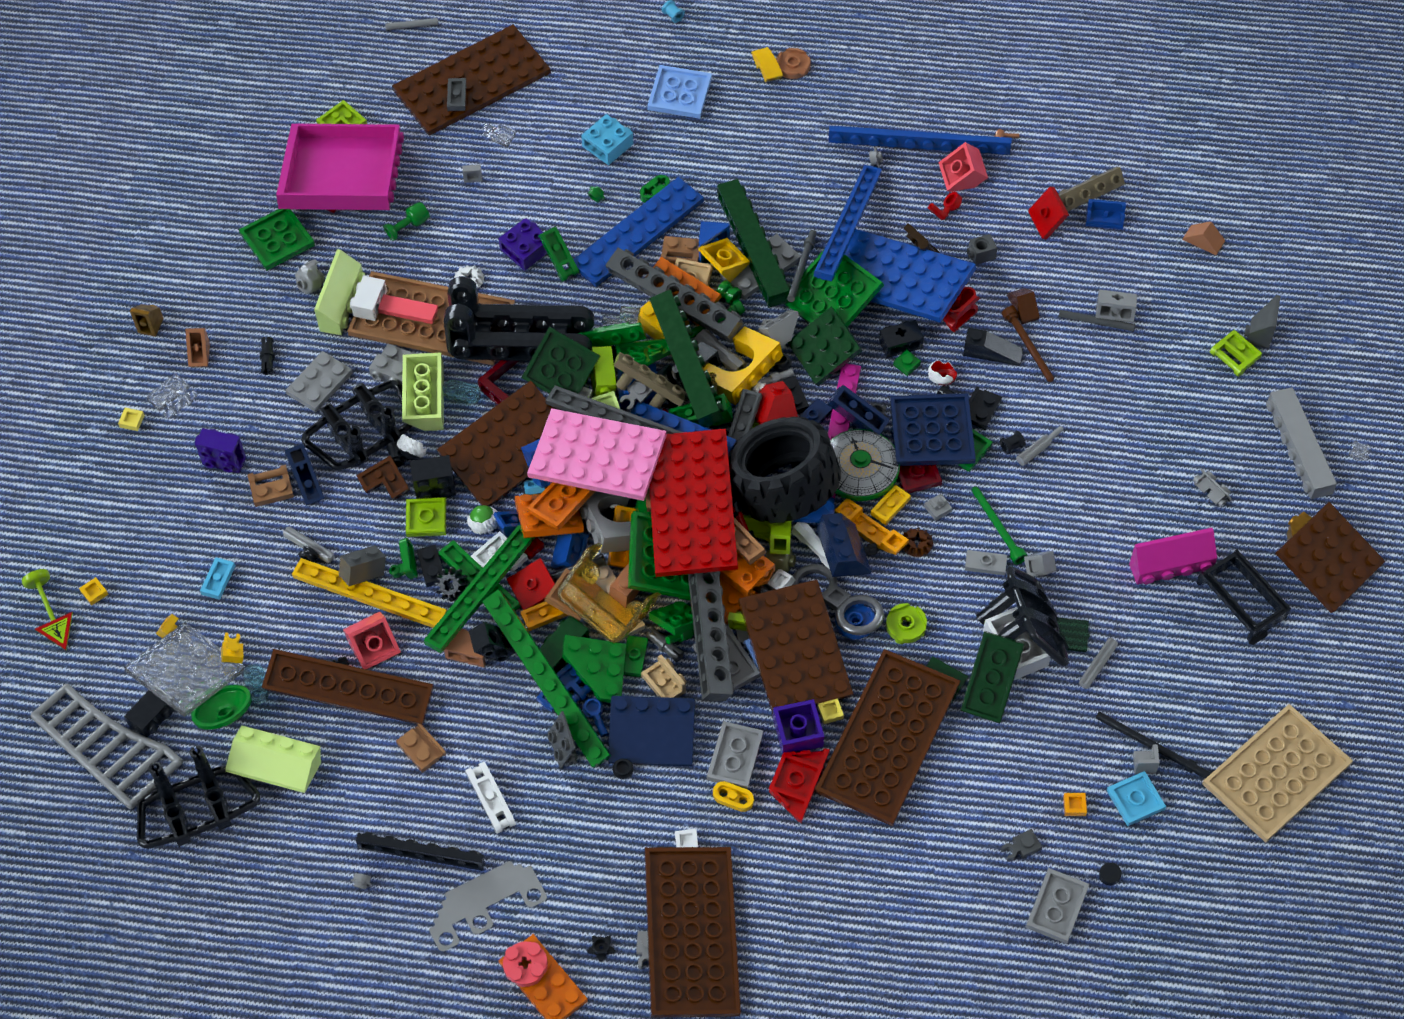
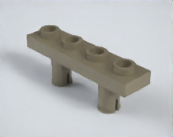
[1058,166,1125,212]
[614,352,686,409]

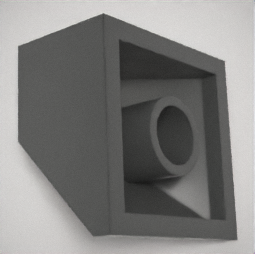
[1244,295,1281,348]

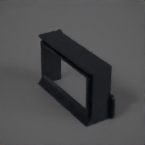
[1196,549,1291,645]

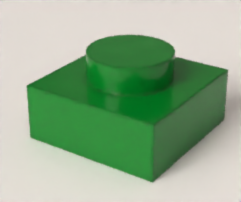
[893,350,921,376]

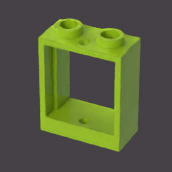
[590,346,616,397]

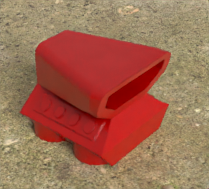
[943,287,980,332]

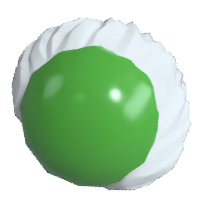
[467,505,498,535]

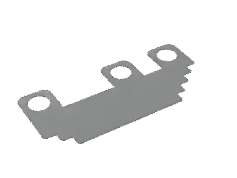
[429,861,547,951]

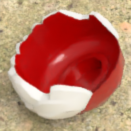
[928,360,957,386]

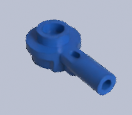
[582,698,608,737]

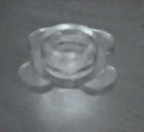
[1349,441,1371,461]

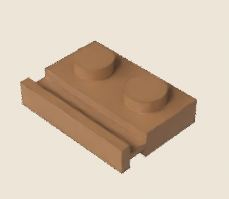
[396,723,446,773]

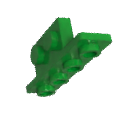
[579,322,646,347]

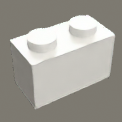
[350,275,387,321]

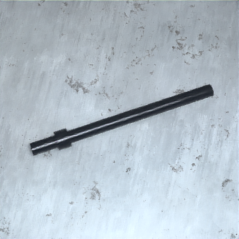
[1096,711,1211,779]

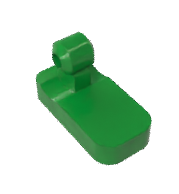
[389,538,418,580]

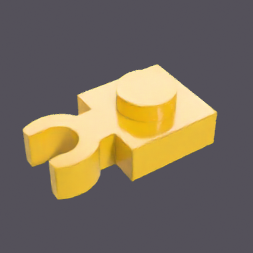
[221,633,244,664]

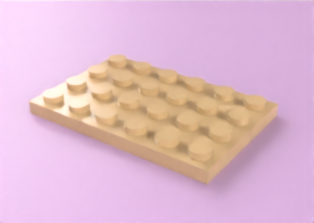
[1202,704,1353,843]

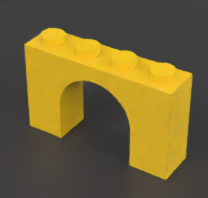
[703,326,783,405]

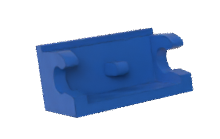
[1085,199,1126,229]

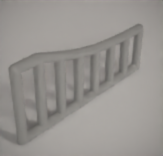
[30,684,183,809]

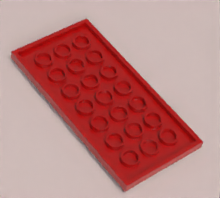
[649,429,738,577]

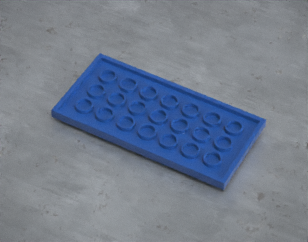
[845,229,976,323]

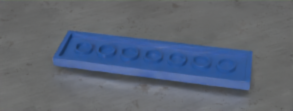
[573,177,704,287]

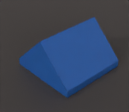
[699,221,730,264]

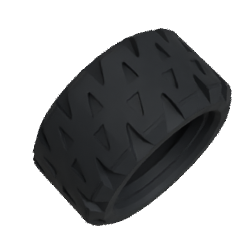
[728,416,841,523]

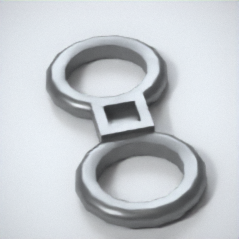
[792,564,884,636]

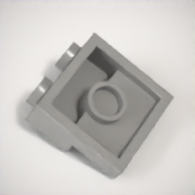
[369,343,415,385]

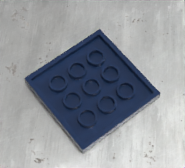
[890,393,976,466]

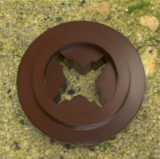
[902,527,933,557]

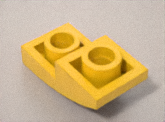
[751,47,783,82]

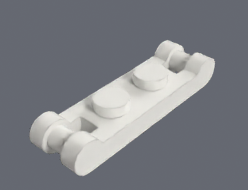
[465,761,516,834]

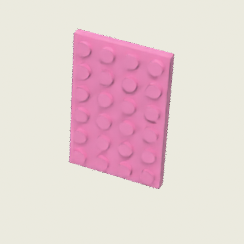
[527,408,667,501]

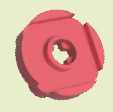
[503,942,548,987]

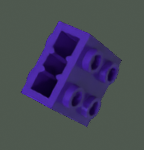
[498,218,547,271]
[195,428,246,473]

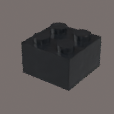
[410,455,456,499]

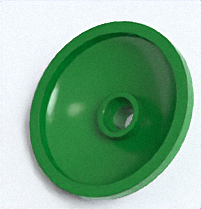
[191,685,252,730]

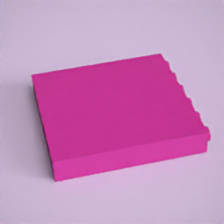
[276,124,404,210]

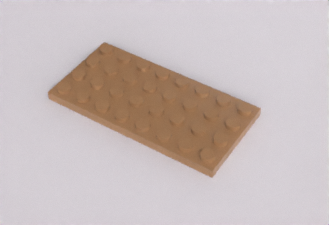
[347,271,515,366]

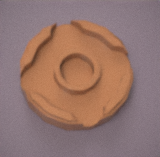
[776,48,811,79]

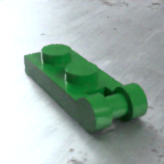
[538,226,579,282]

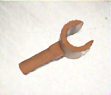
[994,129,1019,138]

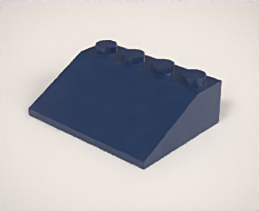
[608,696,695,767]

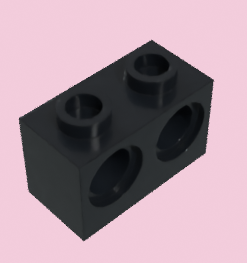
[469,622,516,662]

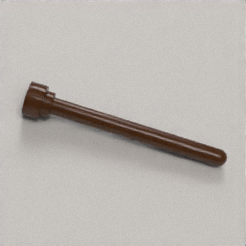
[1001,306,1054,382]

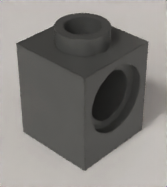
[967,234,997,265]

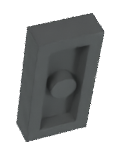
[447,78,467,111]

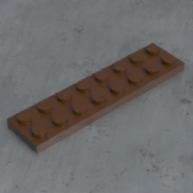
[262,649,434,726]

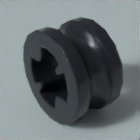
[298,546,319,562]

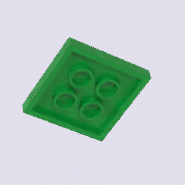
[239,209,315,271]

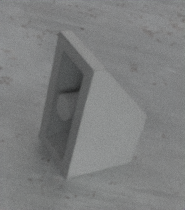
[758,310,799,349]

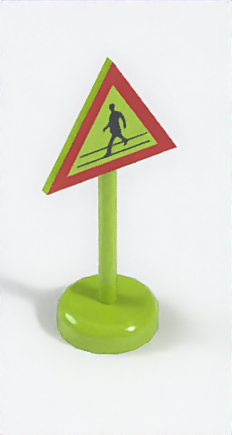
[21,569,73,650]

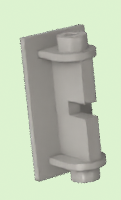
[1193,468,1232,507]

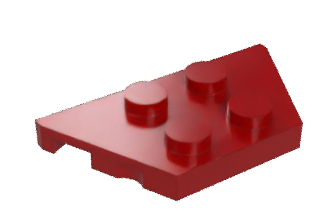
[769,748,830,823]

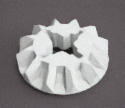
[454,265,484,289]

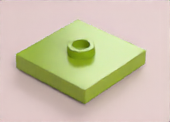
[406,497,446,537]

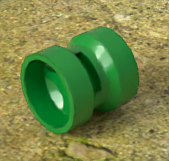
[716,280,742,305]

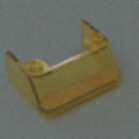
[558,542,661,643]

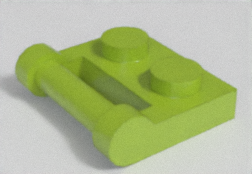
[1209,330,1262,377]

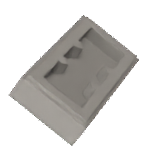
[965,550,1007,576]

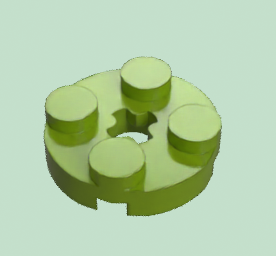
[886,603,927,644]

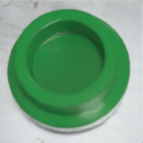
[587,186,605,203]

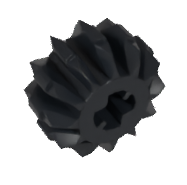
[434,567,470,602]

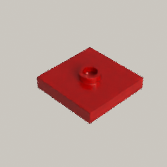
[1028,186,1069,240]
[507,558,555,610]

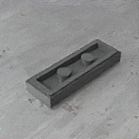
[728,389,763,441]

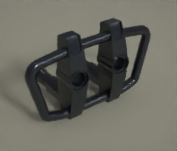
[302,380,412,471]
[976,566,1069,667]
[137,746,261,849]

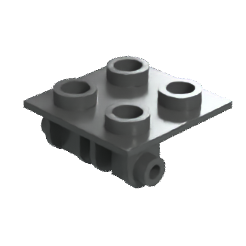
[548,711,578,769]

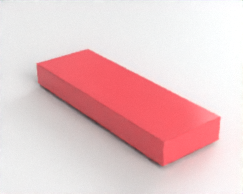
[378,294,438,324]

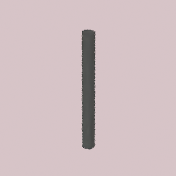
[1058,310,1135,332]

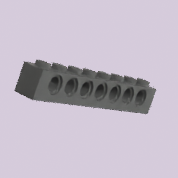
[605,248,744,344]
[688,571,734,701]

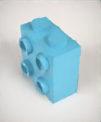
[581,114,633,166]

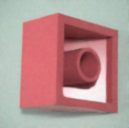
[938,142,988,192]
[343,612,401,669]

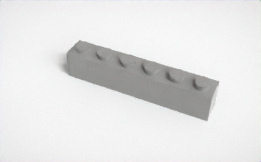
[1266,387,1337,499]

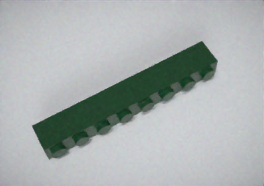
[717,179,791,308]
[649,289,724,427]

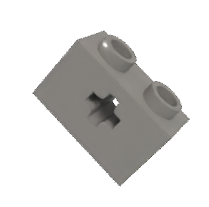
[1095,289,1137,323]

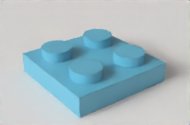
[1106,771,1166,826]

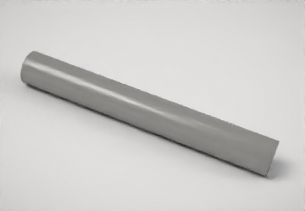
[385,18,438,31]

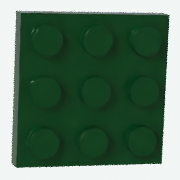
[788,307,863,386]
[521,327,601,394]

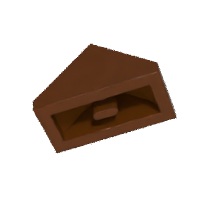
[1007,288,1040,324]

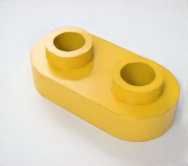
[713,781,754,812]

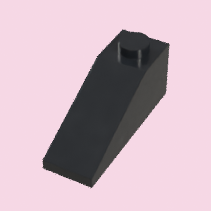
[963,328,1023,366]

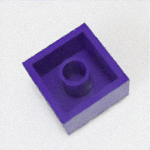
[773,699,824,755]

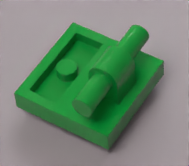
[649,601,695,644]

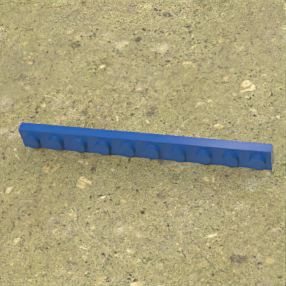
[828,125,1012,155]
[814,164,882,282]

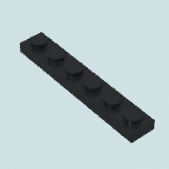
[356,832,485,871]

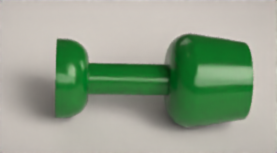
[383,202,430,241]

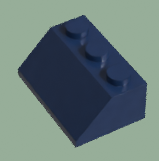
[817,513,872,577]

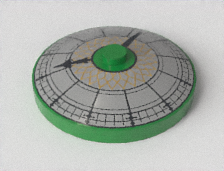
[830,429,900,501]

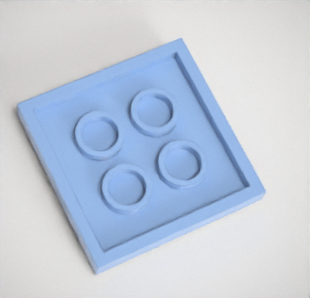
[647,65,712,119]

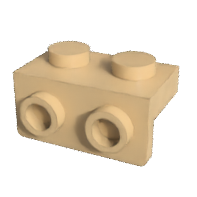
[641,655,687,698]

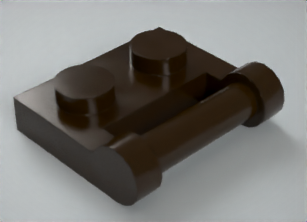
[903,223,940,253]

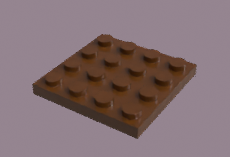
[1275,502,1385,613]

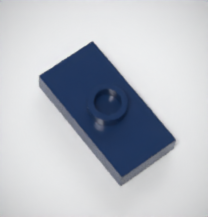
[799,398,833,424]

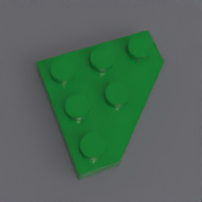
[615,339,671,372]
[562,635,626,703]

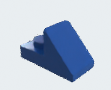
[493,511,520,538]

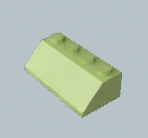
[314,249,365,335]
[402,353,444,431]
[225,725,321,793]

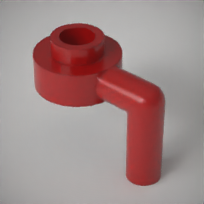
[928,191,962,220]

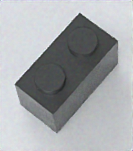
[339,545,386,586]

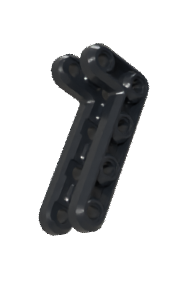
[443,276,595,361]

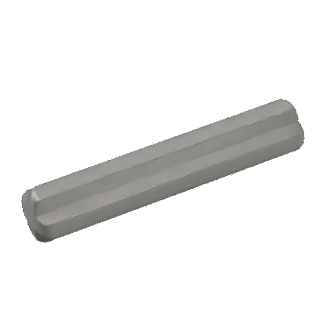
[283,527,335,563]
[1079,638,1118,689]

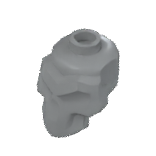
[295,259,324,294]

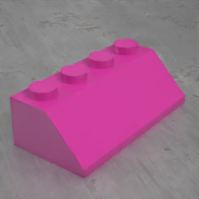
[1129,528,1217,585]

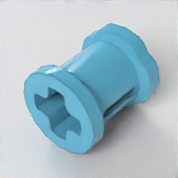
[662,0,685,23]

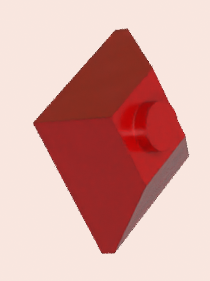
[755,381,798,425]

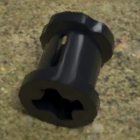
[1000,431,1026,455]

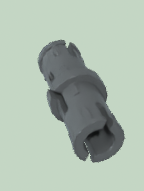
[646,627,684,662]

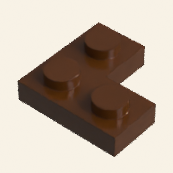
[356,456,410,500]

